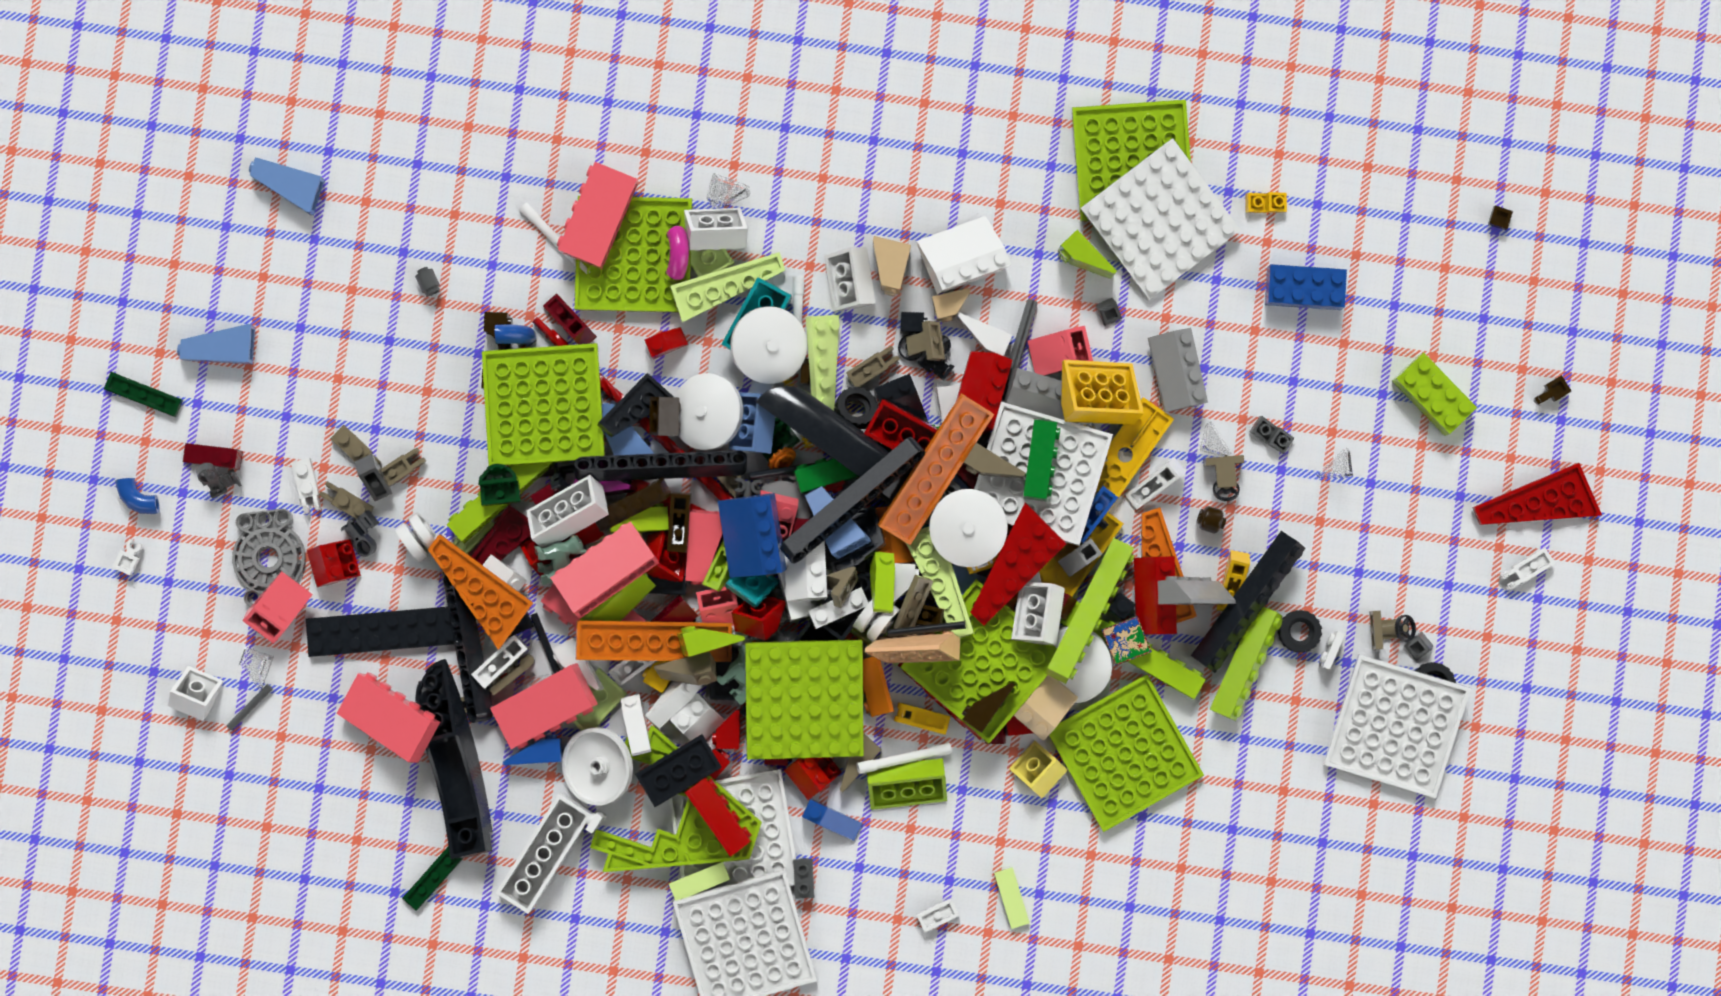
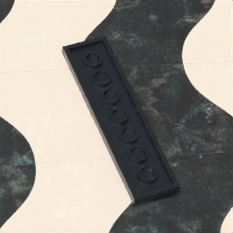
[306,606,455,657]

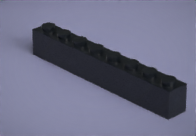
[1191,531,1306,673]

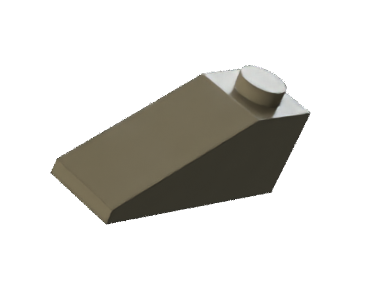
[964,443,1026,479]
[654,652,717,685]
[840,733,882,793]

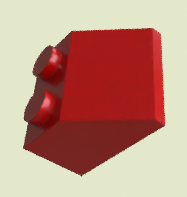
[646,530,687,582]
[731,596,786,641]

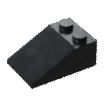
[874,373,929,423]

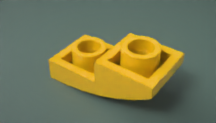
[1245,192,1287,213]

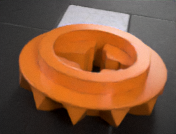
[768,447,796,469]

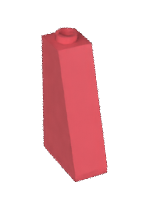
[685,509,723,585]

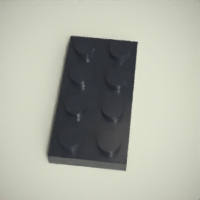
[635,734,722,807]

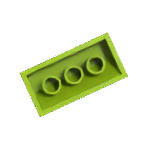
[580,574,656,621]
[867,758,947,810]

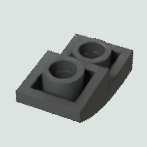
[1249,416,1294,454]

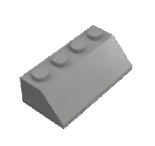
[1148,328,1208,412]
[1158,576,1236,605]

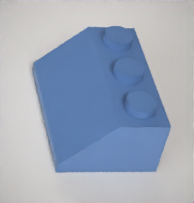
[729,392,775,454]

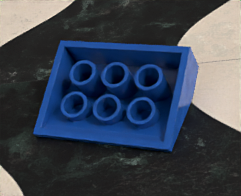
[718,493,787,577]

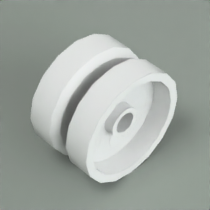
[395,513,437,562]
[853,600,900,642]

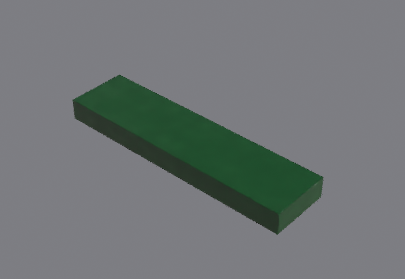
[104,372,183,417]
[402,846,463,911]

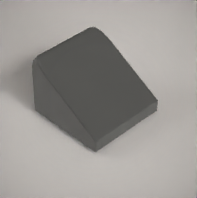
[1096,298,1122,326]
[1404,631,1433,660]

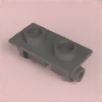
[793,858,815,899]

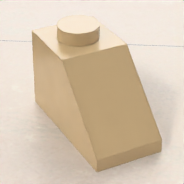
[932,288,970,323]

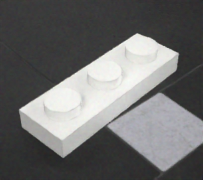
[808,587,868,629]

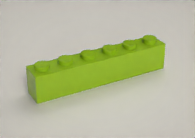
[1210,607,1283,721]

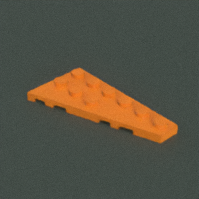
[1141,507,1197,623]
[428,534,534,650]

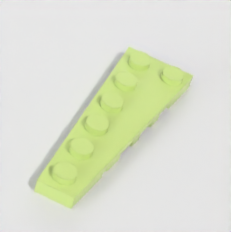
[670,252,785,323]
[806,315,840,411]
[905,527,974,638]

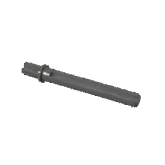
[1002,299,1038,398]

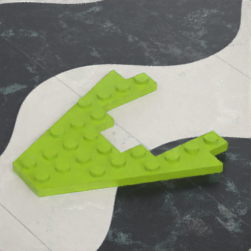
[590,725,762,872]

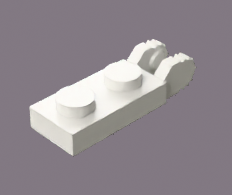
[291,458,321,514]
[1499,547,1555,590]

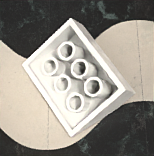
[916,216,1011,295]

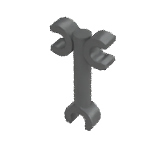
[734,478,762,497]

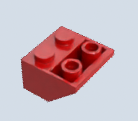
[307,539,361,587]
[784,757,842,800]

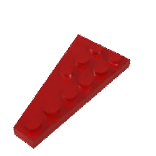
[1472,463,1602,525]
[970,502,1067,626]

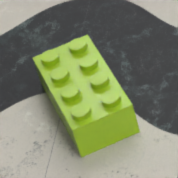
[1392,352,1477,436]

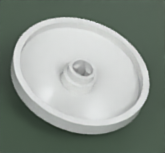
[731,307,807,384]
[675,373,743,450]
[929,489,1007,567]
[1054,627,1112,703]
[562,727,633,806]

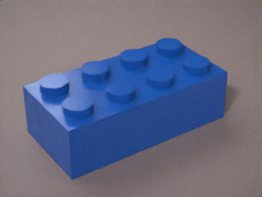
[1265,264,1347,310]

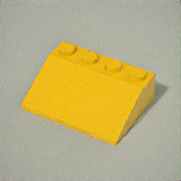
[1061,360,1144,425]

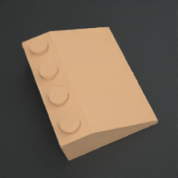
[865,631,960,663]

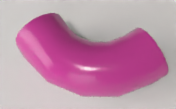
[666,226,689,280]

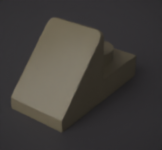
[827,566,858,608]

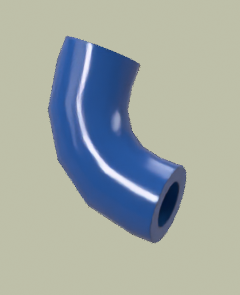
[495,324,536,346]
[115,478,160,514]

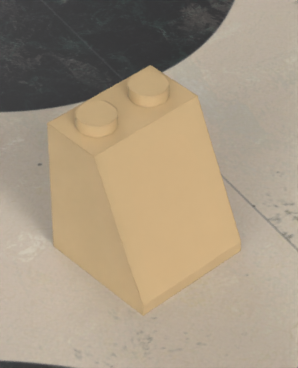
[873,236,911,297]
[1014,675,1078,741]

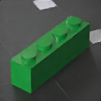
[1023,419,1061,502]

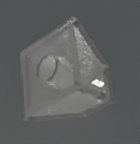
[706,173,751,208]

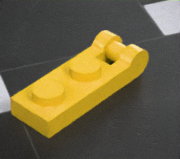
[894,702,951,735]

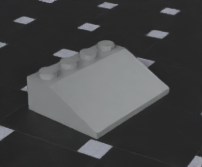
[1004,368,1079,424]

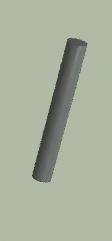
[227,684,273,730]

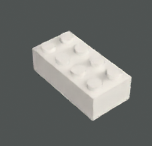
[527,475,609,548]

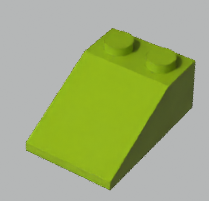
[1058,230,1117,279]
[677,626,745,657]

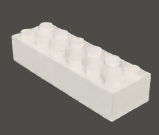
[496,793,593,914]

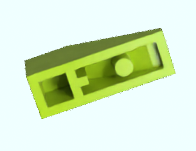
[610,503,669,534]
[702,539,731,591]
[869,551,895,613]

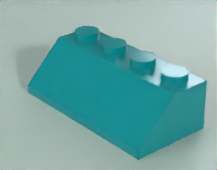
[721,277,792,351]

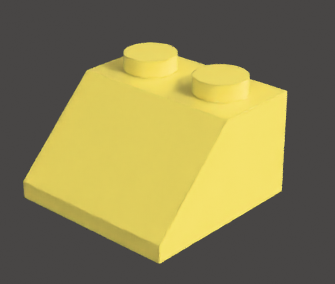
[1009,741,1068,798]

